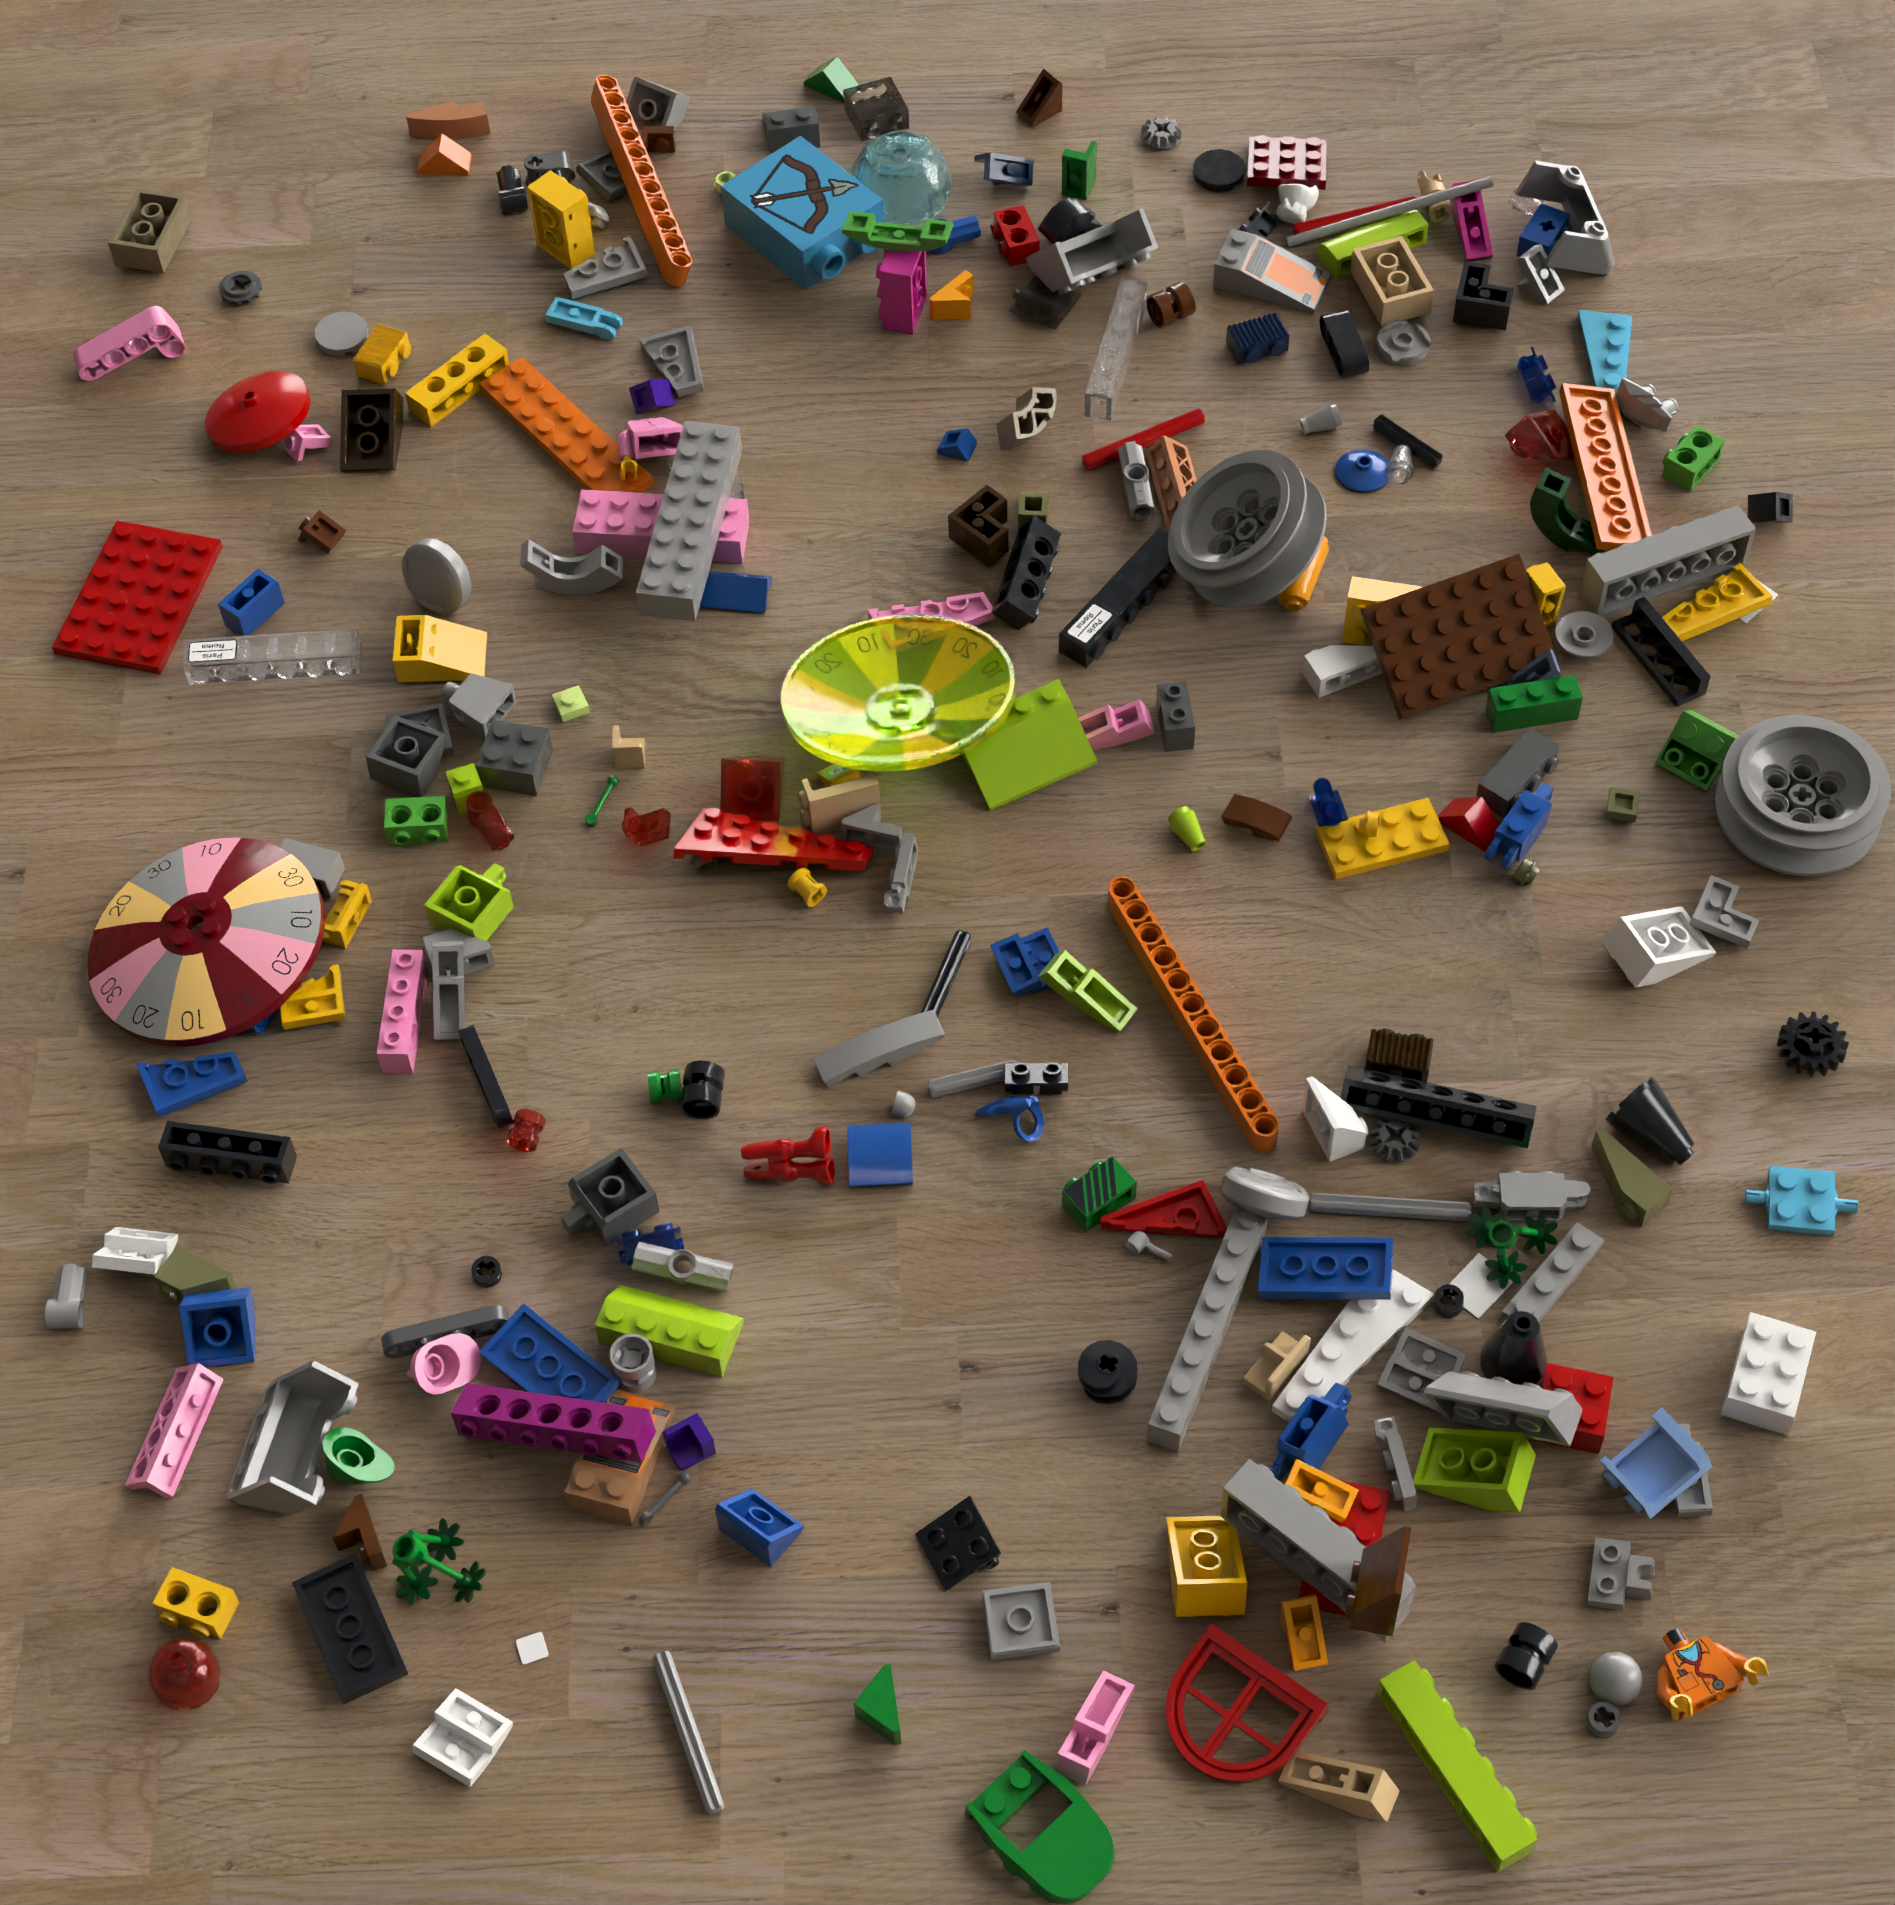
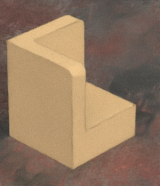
[612,725,646,769]

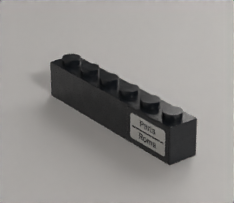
[1059,527,1176,668]

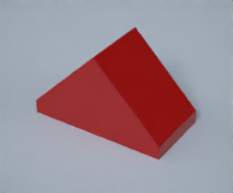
[1437,797,1500,852]

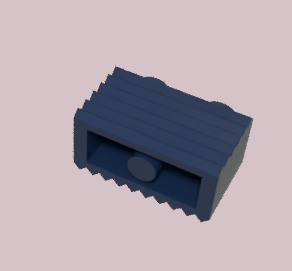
[1226,312,1290,365]

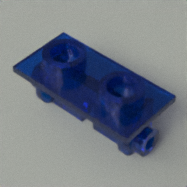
[1517,346,1557,403]
[1309,778,1348,827]
[616,1223,684,1266]

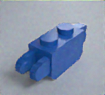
[1484,783,1554,870]
[1269,1382,1352,1481]

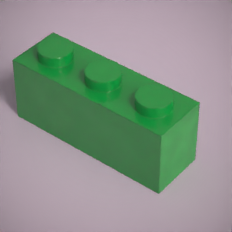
[1485,675,1583,733]

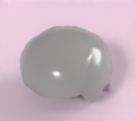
[1588,1652,1642,1706]

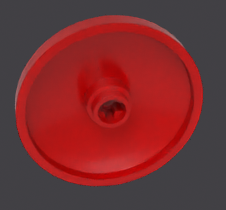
[205,371,311,453]

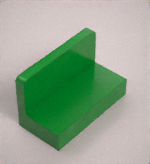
[1062,140,1097,200]

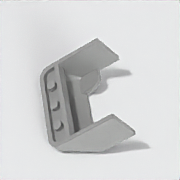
[1515,161,1615,275]

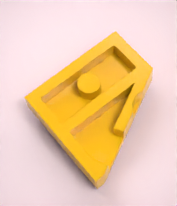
[280,964,346,1030]

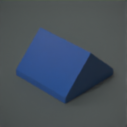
[715,1488,804,1567]

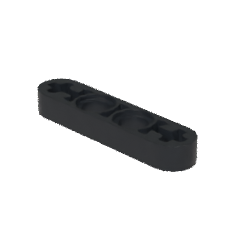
[458,1025,514,1129]

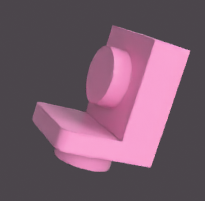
[284,424,331,461]

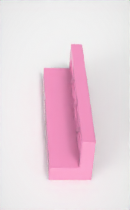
[125,1363,224,1498]

